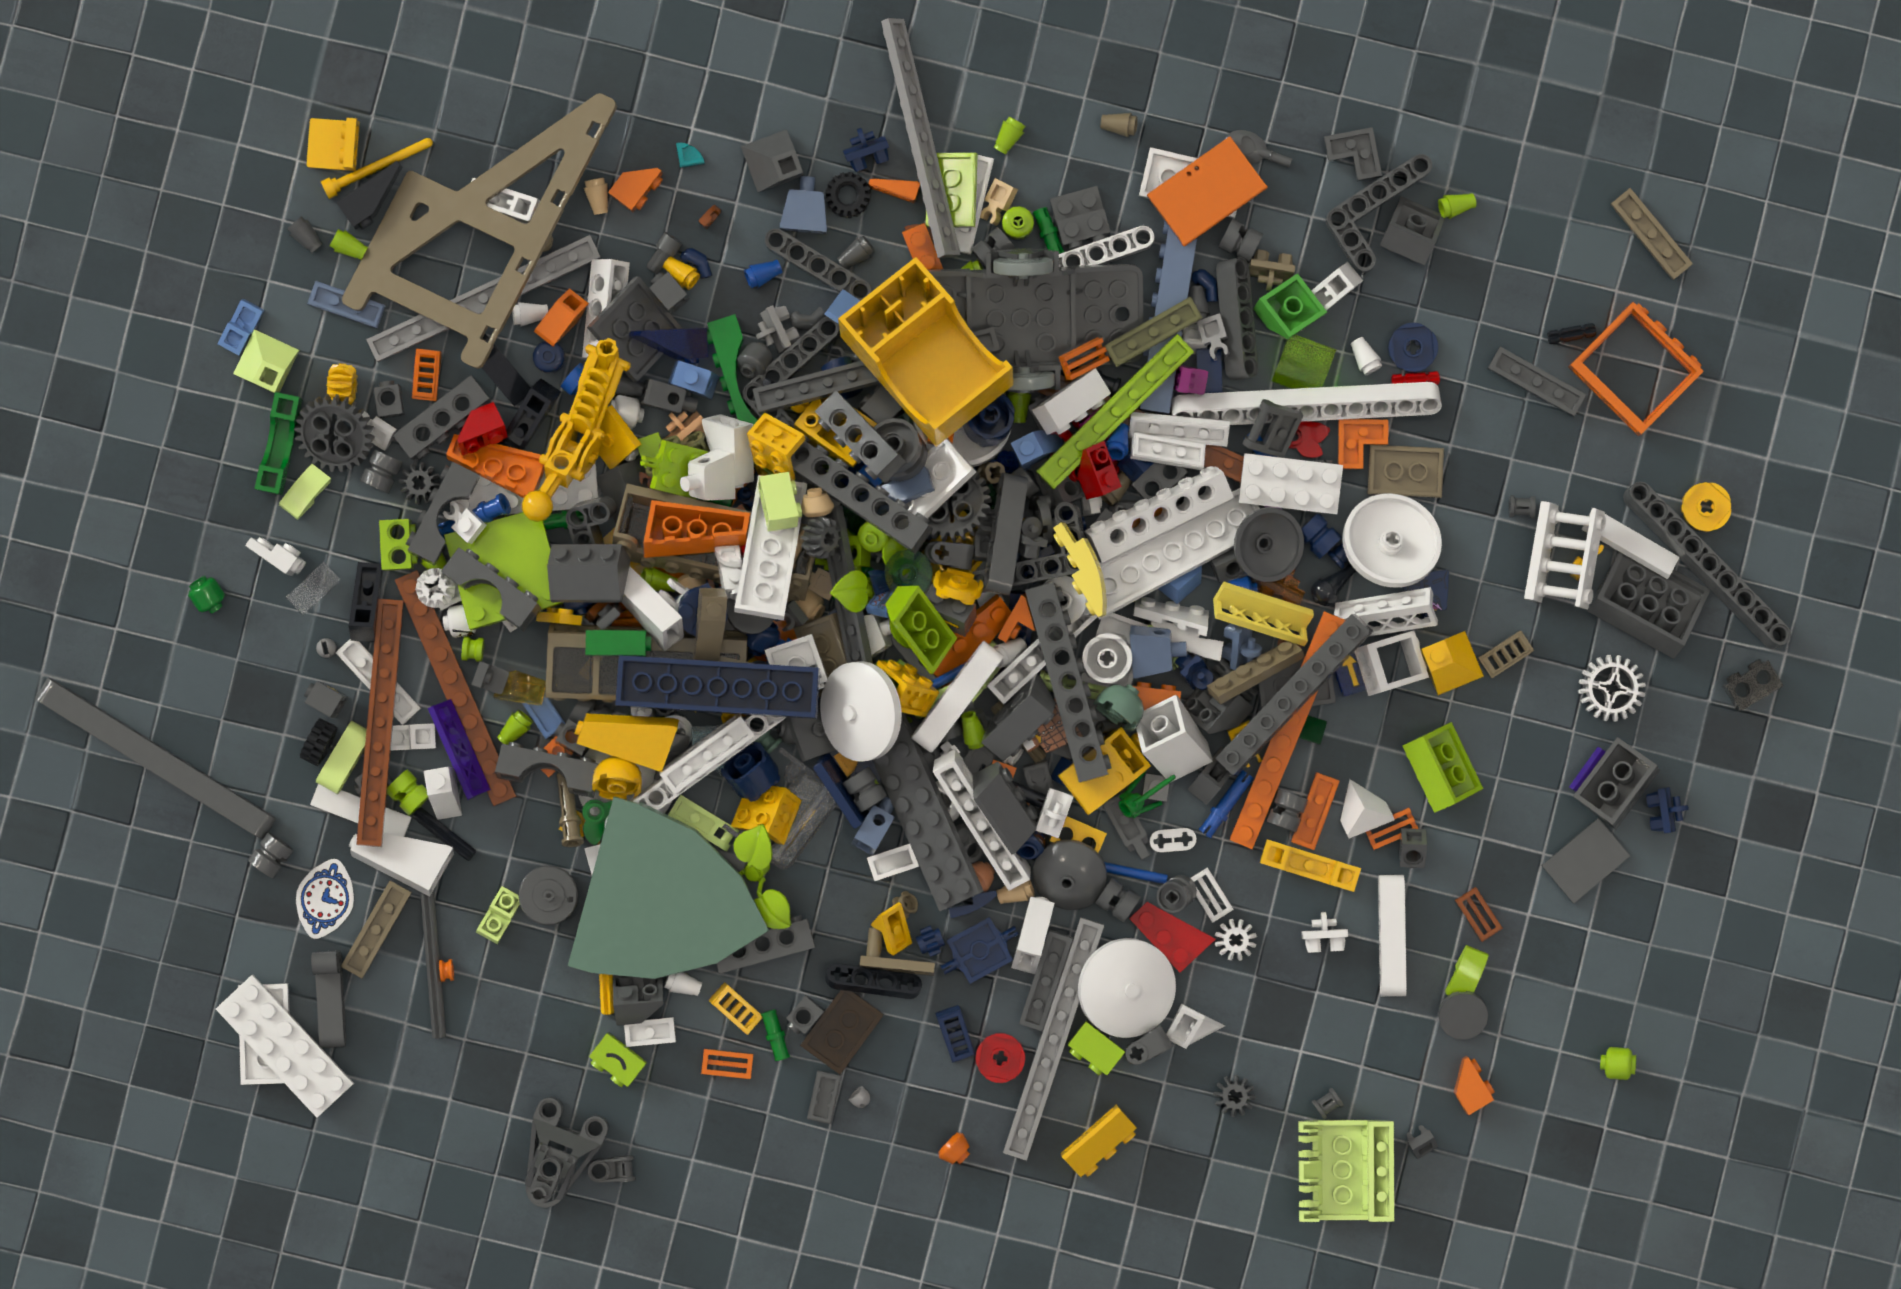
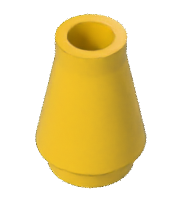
[663,256,700,290]

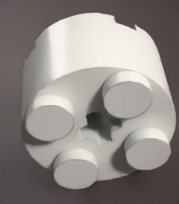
[1082,633,1132,684]

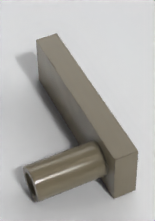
[860,928,935,976]

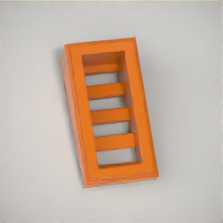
[868,179,921,203]
[412,349,442,401]

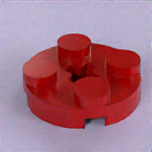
[976,1033,1025,1083]

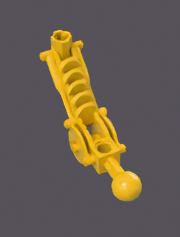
[522,338,631,522]

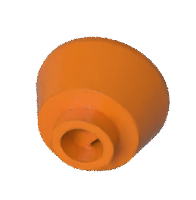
[938,1132,970,1164]

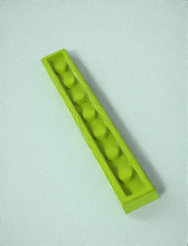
[1036,334,1194,489]

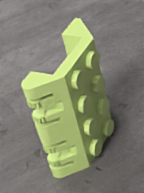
[1298,1120,1394,1222]

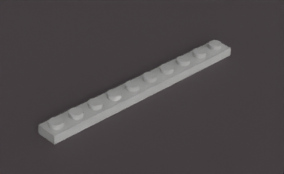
[881,18,961,258]
[366,235,601,362]
[1003,917,1104,1161]

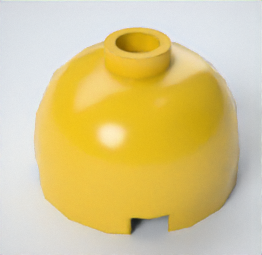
[592,756,642,800]

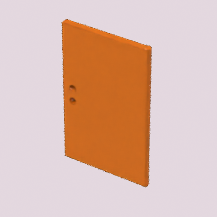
[1147,136,1268,247]

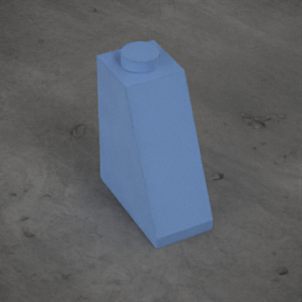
[1011,430,1064,471]

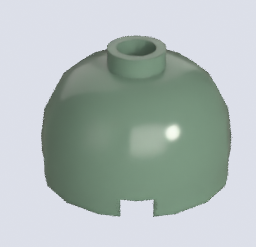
[1093,684,1144,731]

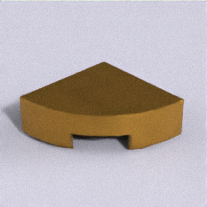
[834,753,858,777]

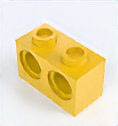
[1049,816,1107,853]

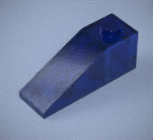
[630,328,708,363]

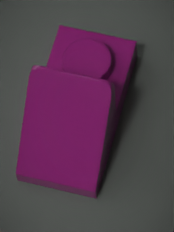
[1173,365,1208,395]

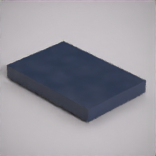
[813,753,869,829]

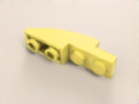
[1053,522,1107,617]

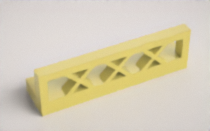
[1213,582,1314,647]

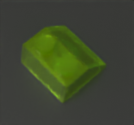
[1272,335,1336,389]

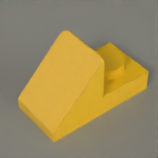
[871,902,912,956]

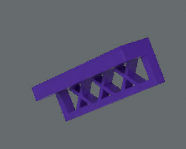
[428,699,491,800]

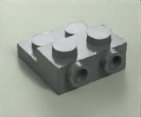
[1050,186,1111,249]

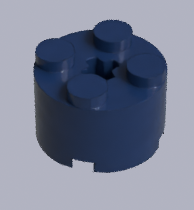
[963,394,1014,447]
[721,742,780,802]

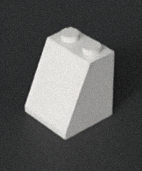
[1136,695,1213,783]

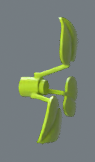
[830,538,914,649]
[734,824,792,929]

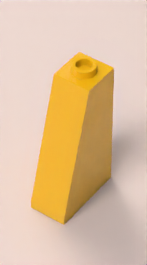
[574,713,679,772]

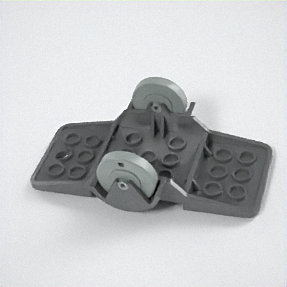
[928,249,1143,393]

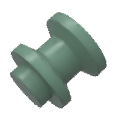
[752,729,782,757]

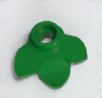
[582,799,612,846]

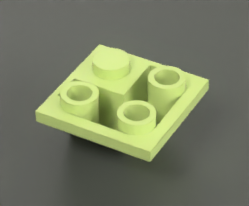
[233,329,299,393]

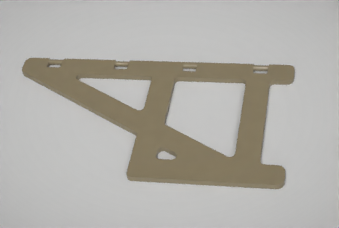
[342,93,617,369]

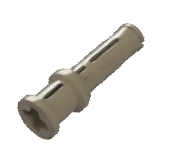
[556,773,584,847]

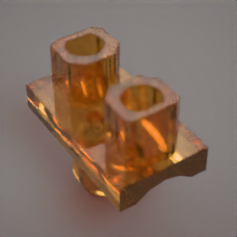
[1259,570,1305,605]

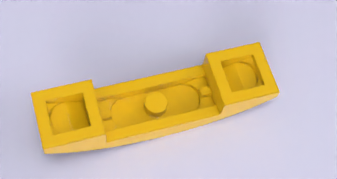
[1260,839,1361,892]

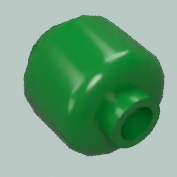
[188,576,225,614]

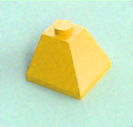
[1420,631,1484,695]

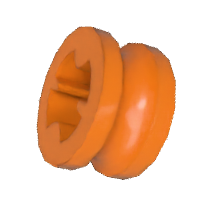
[439,959,454,982]

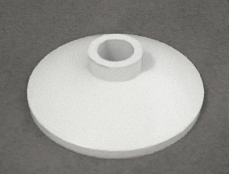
[1042,576,1087,623]

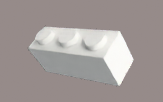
[1032,368,1111,435]

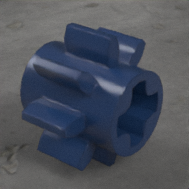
[916,925,945,957]

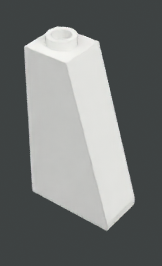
[622,566,684,652]
[349,833,454,896]

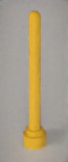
[321,138,433,199]

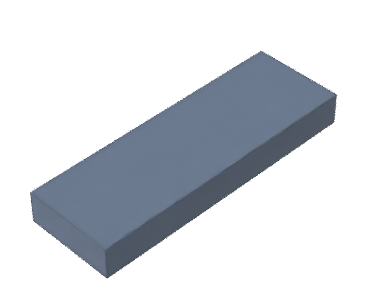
[307,281,386,329]
[859,466,935,515]

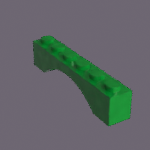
[705,314,758,466]

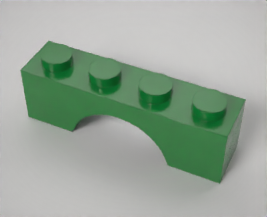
[254,392,303,496]

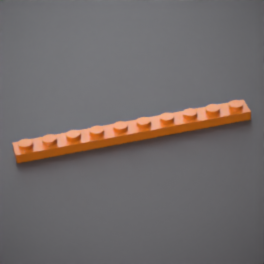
[1230,611,1346,849]

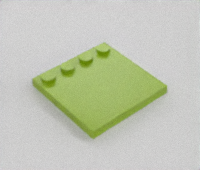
[444,512,564,630]

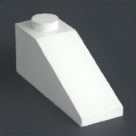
[471,178,540,224]
[1301,262,1363,331]

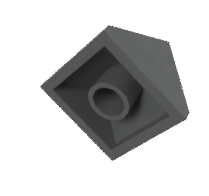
[597,458,655,523]

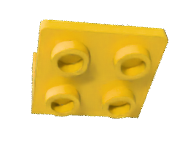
[306,118,360,171]
[747,413,805,481]
[876,660,940,717]
[731,786,802,845]

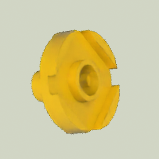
[1681,482,1731,532]
[933,568,984,605]

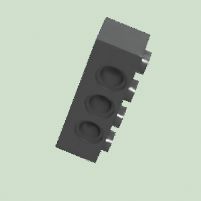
[393,375,491,460]
[814,390,906,483]
[716,915,816,974]

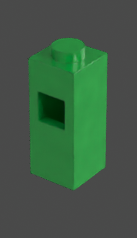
[585,630,652,657]

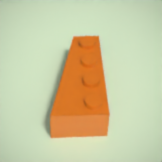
[643,500,750,558]

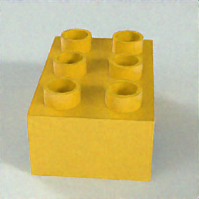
[838,257,1013,447]

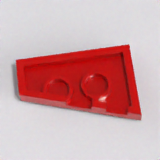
[1129,902,1216,973]

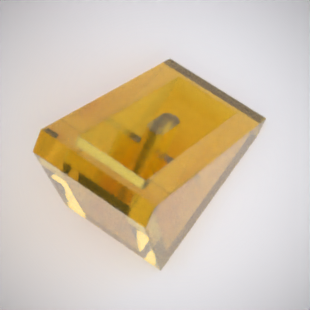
[493,670,546,706]

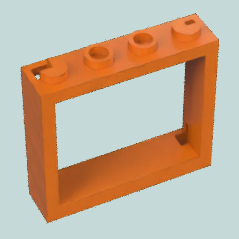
[1568,302,1704,436]

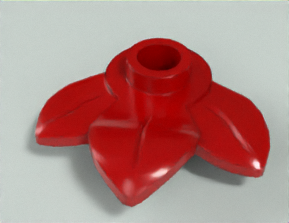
[1289,421,1330,458]

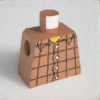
[1022,698,1083,753]

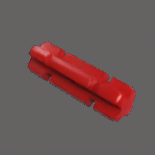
[1391,371,1440,385]

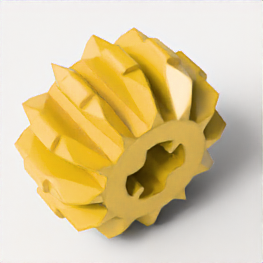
[326,363,358,405]

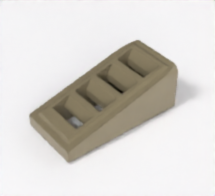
[1478,630,1534,679]

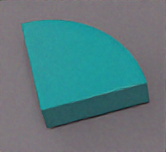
[676,143,705,168]

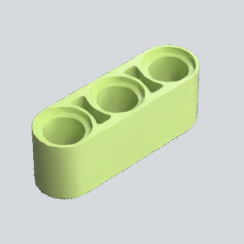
[316,721,367,794]

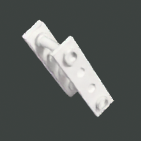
[1524,501,1606,610]

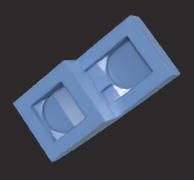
[218,299,265,356]

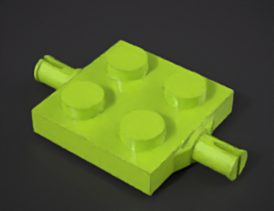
[640,440,708,499]

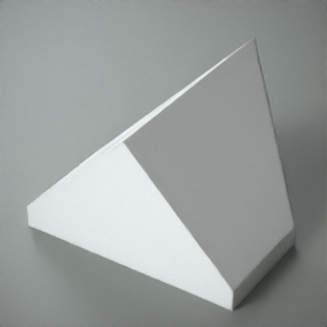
[1340,779,1394,838]
[1166,1003,1225,1049]

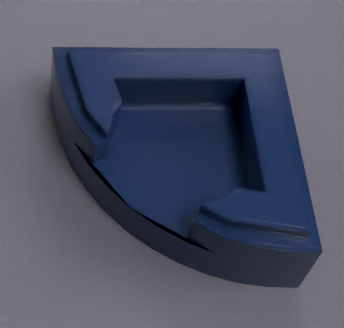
[868,570,898,596]

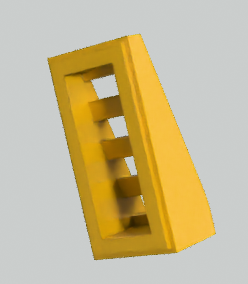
[709,982,762,1035]

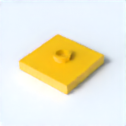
[599,405,641,470]

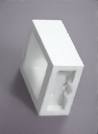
[1355,630,1429,696]

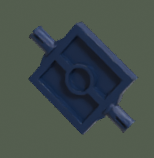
[940,917,1019,984]

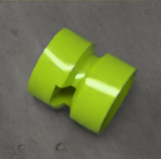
[387,769,428,816]

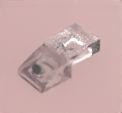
[286,562,340,616]

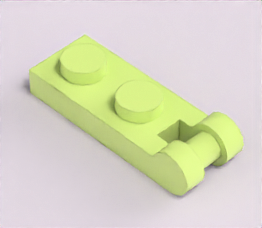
[668,794,740,852]

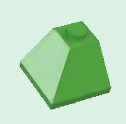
[1253,273,1327,339]

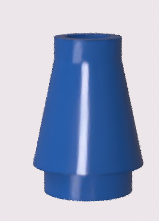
[744,260,782,288]
[1106,423,1129,460]

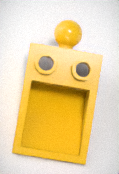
[791,397,877,467]
[1058,727,1151,815]

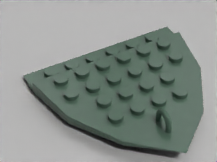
[568,796,769,979]

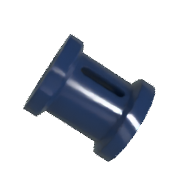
[1327,542,1348,569]

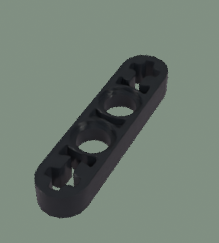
[825,964,922,999]

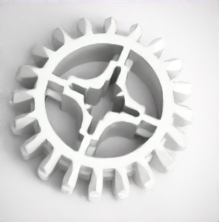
[1578,655,1646,722]

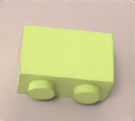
[758,472,802,532]

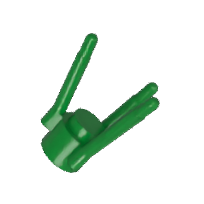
[1118,770,1176,819]

